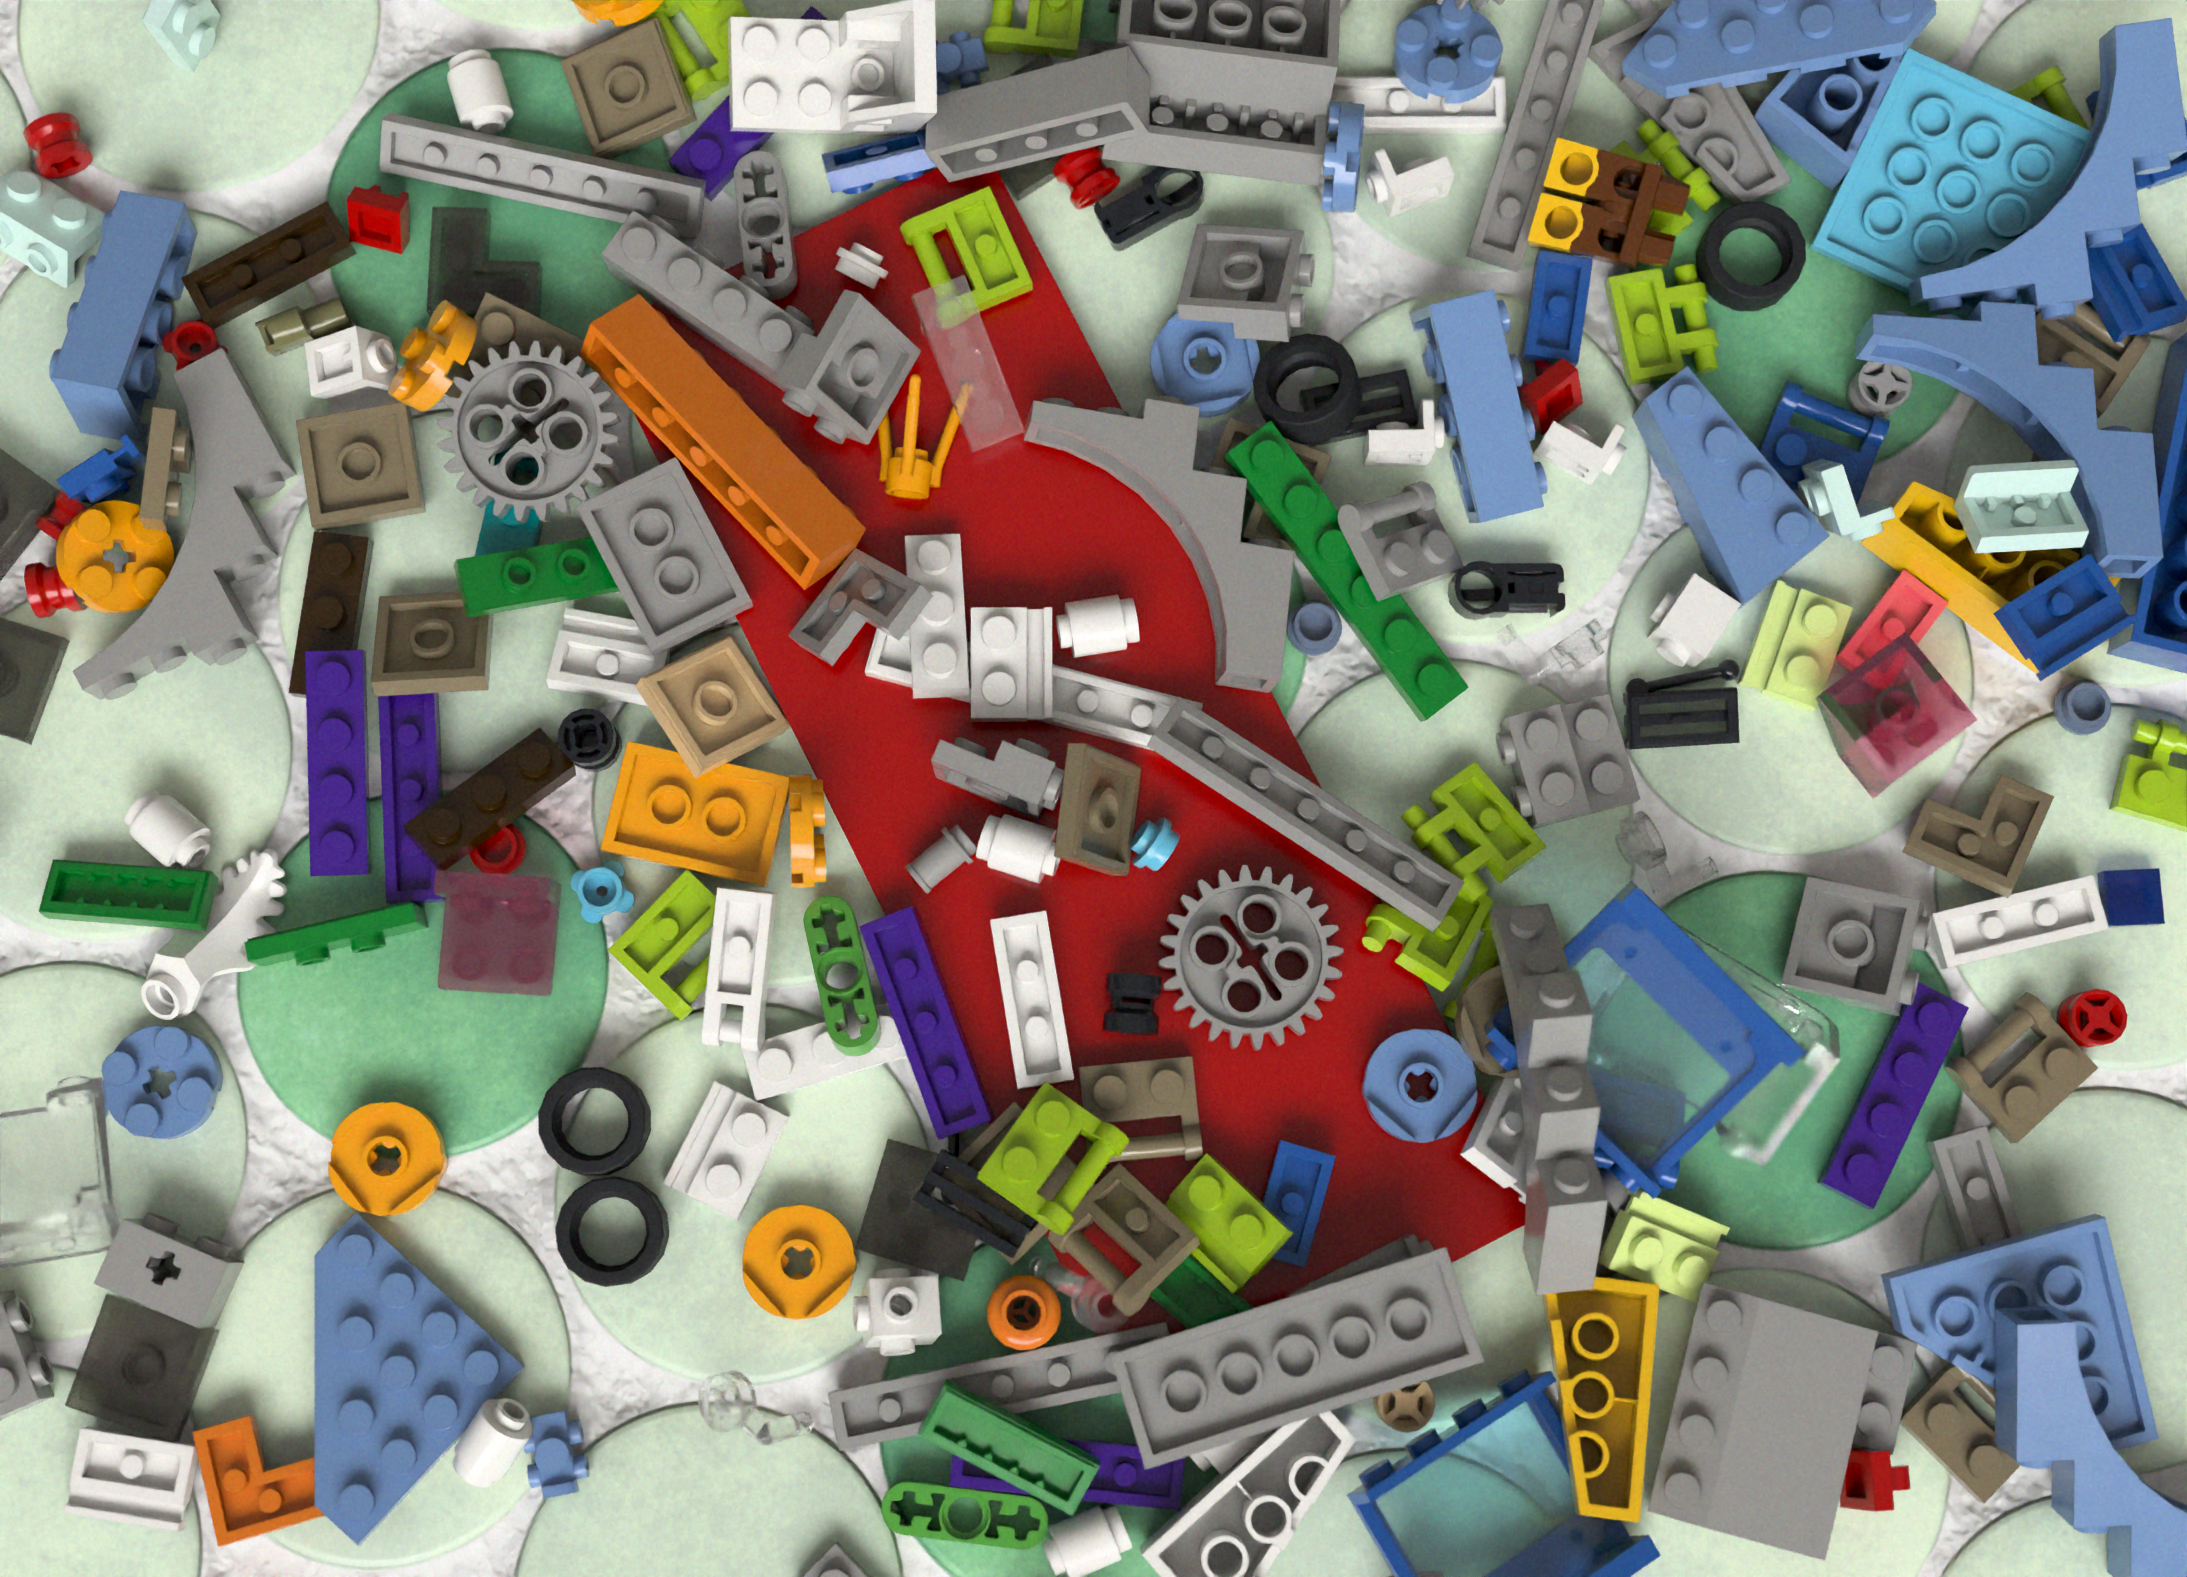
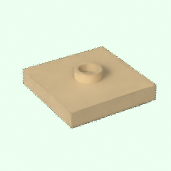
[635,635,790,779]

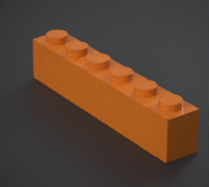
[579,294,866,590]

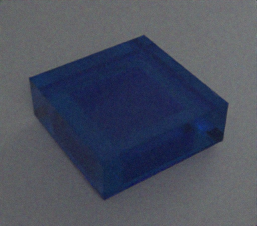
[2097,868,2165,928]

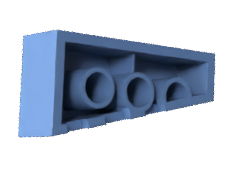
[1754,52,1905,191]
[49,190,197,441]
[1409,289,1548,523]
[1632,366,1830,611]

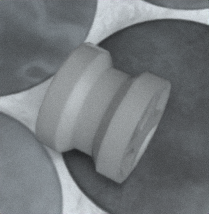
[1846,361,1912,419]

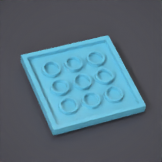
[1808,48,2090,320]

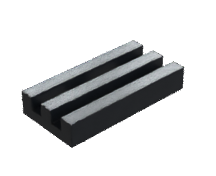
[1299,369,1418,447]
[1623,687,1740,750]
[913,1149,1035,1258]

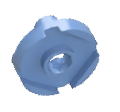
[1393,0,1503,104]
[1322,100,1365,213]
[1150,313,1260,417]
[101,1025,223,1140]
[1361,1029,1477,1143]

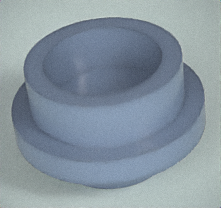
[1286,600,1342,656]
[2053,680,2111,735]

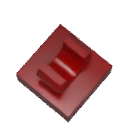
[347,185,410,254]
[1517,358,1583,435]
[1840,1447,1911,1512]

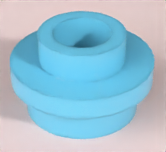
[1129,817,1180,872]

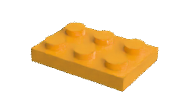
[601,741,789,888]

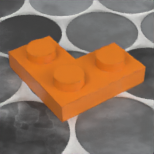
[193,1415,325,1547]

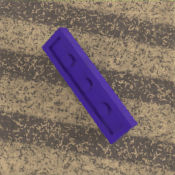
[668,6,828,201]
[305,650,371,876]
[378,693,447,905]
[859,906,995,1140]
[1817,982,1969,1209]
[949,1436,1185,1511]

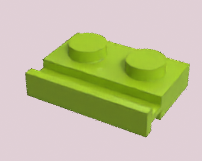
[1165,1153,1294,1295]

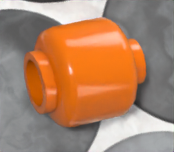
[987,1274,1061,1350]

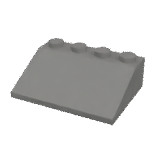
[1647,1282,1878,1561]

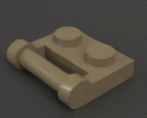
[2035,303,2151,418]
[1945,992,2098,1143]
[1079,1056,1203,1169]
[1048,1163,1201,1316]
[1900,1362,2020,1503]

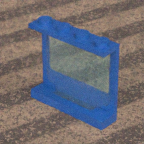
[1484,880,1806,1199]
[1347,1369,1661,1577]

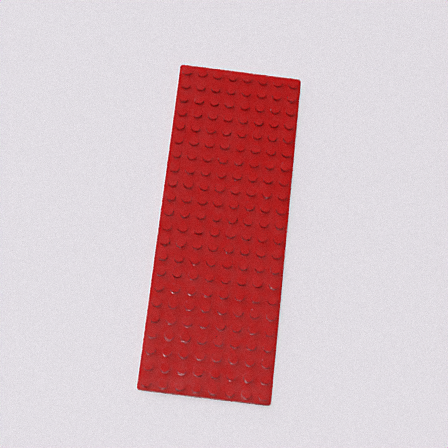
[634,168,1526,1335]

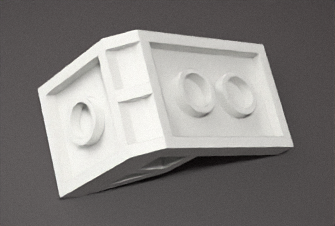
[728,0,937,136]

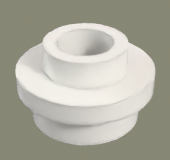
[835,242,888,289]

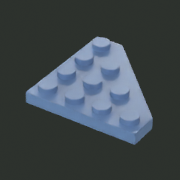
[1622,0,1936,99]
[315,1213,524,1546]
[1881,1214,2159,1451]

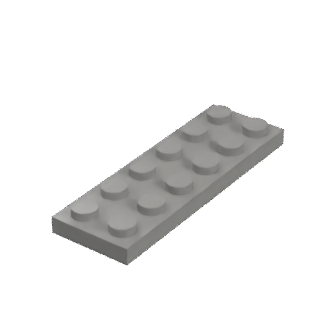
[1110,1247,1484,1470]

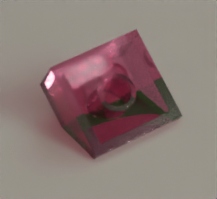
[1815,632,1978,799]

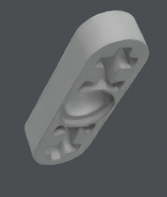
[734,151,798,300]

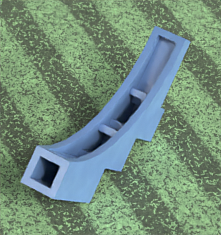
[1908,18,2187,320]
[1855,299,2163,579]
[1995,1306,2187,1577]

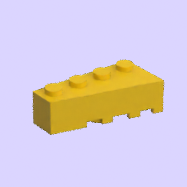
[1860,481,2121,674]
[1542,1277,1660,1522]

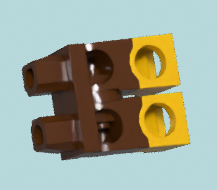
[1527,137,1691,270]

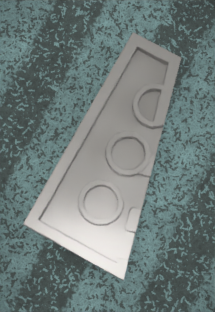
[1587,6,1791,205]

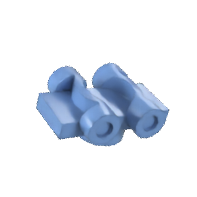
[936,31,989,96]
[524,1410,590,1499]

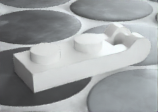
[701,887,778,1051]

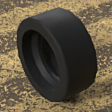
[1696,202,1806,311]
[1253,333,1362,445]
[538,1067,651,1176]
[555,1177,670,1287]

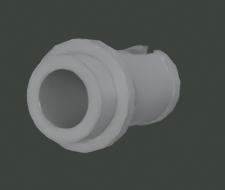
[905,824,977,894]

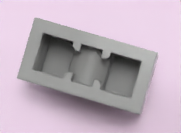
[93,1212,245,1329]

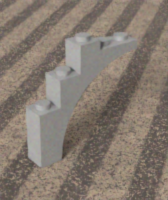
[73,348,296,700]
[1023,396,1295,693]
[1490,903,1608,1295]

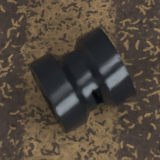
[558,709,622,772]
[1102,973,1162,1036]

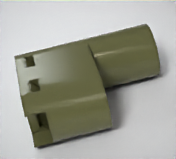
[255,296,353,357]

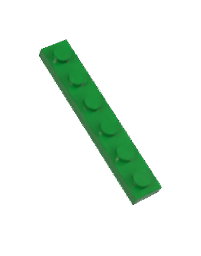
[1223,421,1469,722]

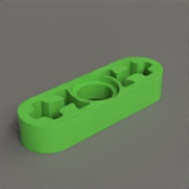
[803,896,881,1056]
[881,1479,1049,1550]

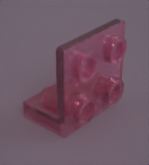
[434,870,561,996]

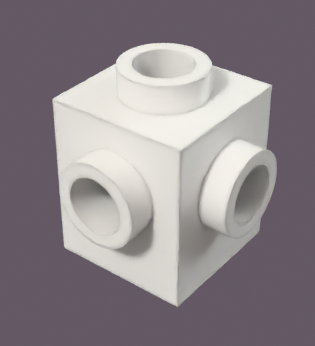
[853,1268,942,1356]

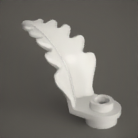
[141,848,287,1020]

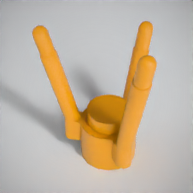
[878,374,972,499]

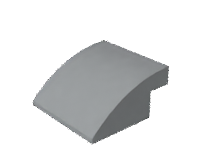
[1102,0,1341,186]

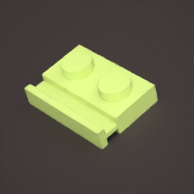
[1737,580,1853,712]
[1598,1189,1730,1303]

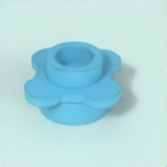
[570,860,635,924]

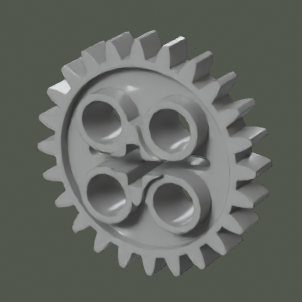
[437,341,622,524]
[1158,865,1343,1051]

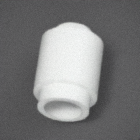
[447,49,514,135]
[1056,594,1140,658]
[124,790,211,869]
[976,814,1061,884]
[453,1398,534,1487]
[1042,1505,1132,1577]

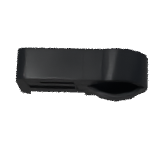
[1094,166,1205,251]
[1447,561,1565,620]

